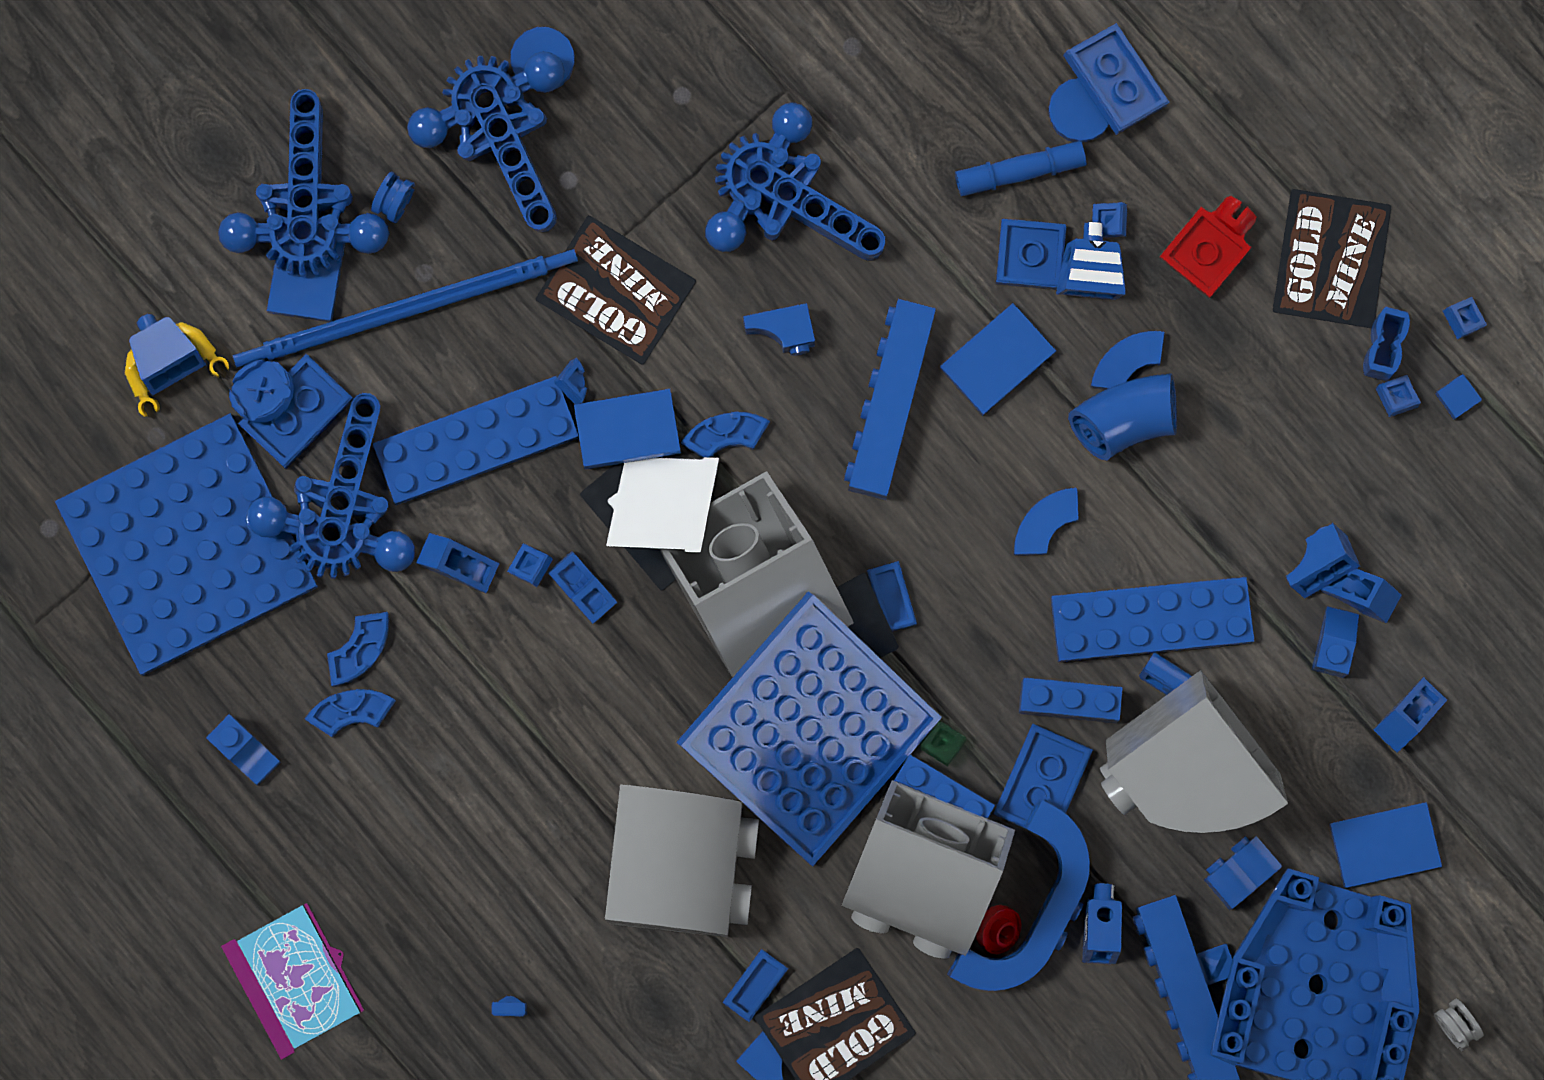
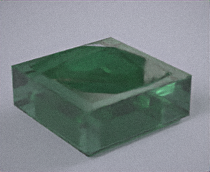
[921,720,966,767]

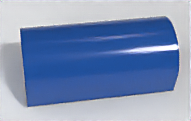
[1139,652,1192,695]

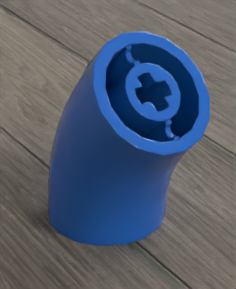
[1068,373,1177,461]

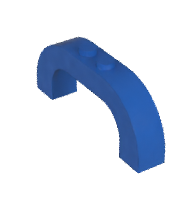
[947,799,1090,991]

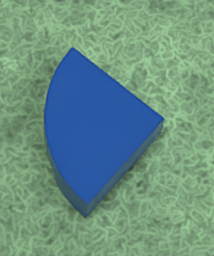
[554,358,587,404]

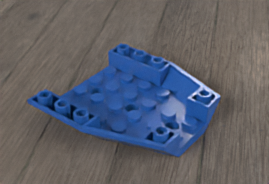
[1210,869,1419,1080]

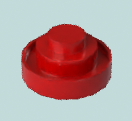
[976,905,1021,954]

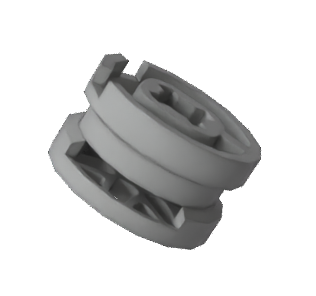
[1434,998,1484,1051]

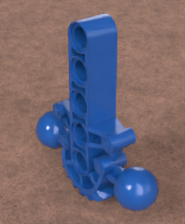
[407,51,565,232]
[218,89,389,277]
[705,103,885,261]
[246,393,415,579]

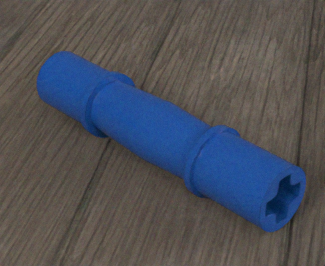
[955,141,1087,197]

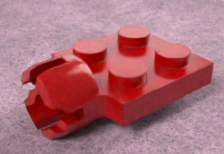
[1159,196,1256,299]

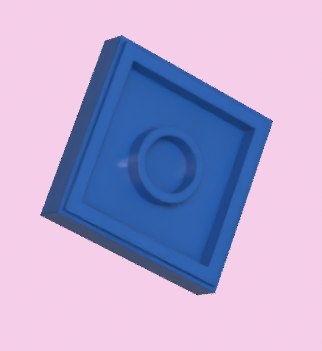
[996,219,1066,290]

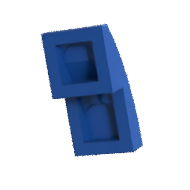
[547,551,617,624]

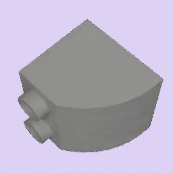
[659,471,854,677]
[1100,670,1288,833]
[841,780,1015,959]
[605,784,759,937]

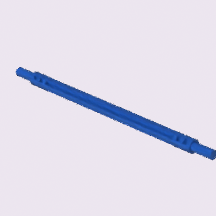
[233,249,578,367]

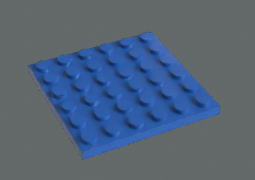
[55,413,318,676]
[676,592,942,866]

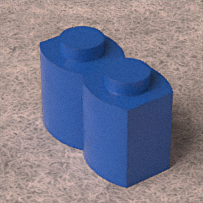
[1363,307,1410,381]
[1204,836,1282,910]

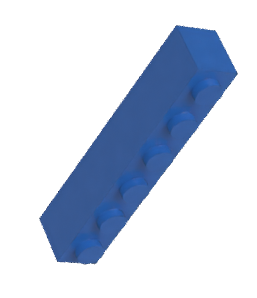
[844,299,936,500]
[1133,895,1240,1080]

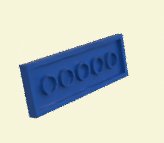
[373,376,579,505]
[1051,577,1254,662]

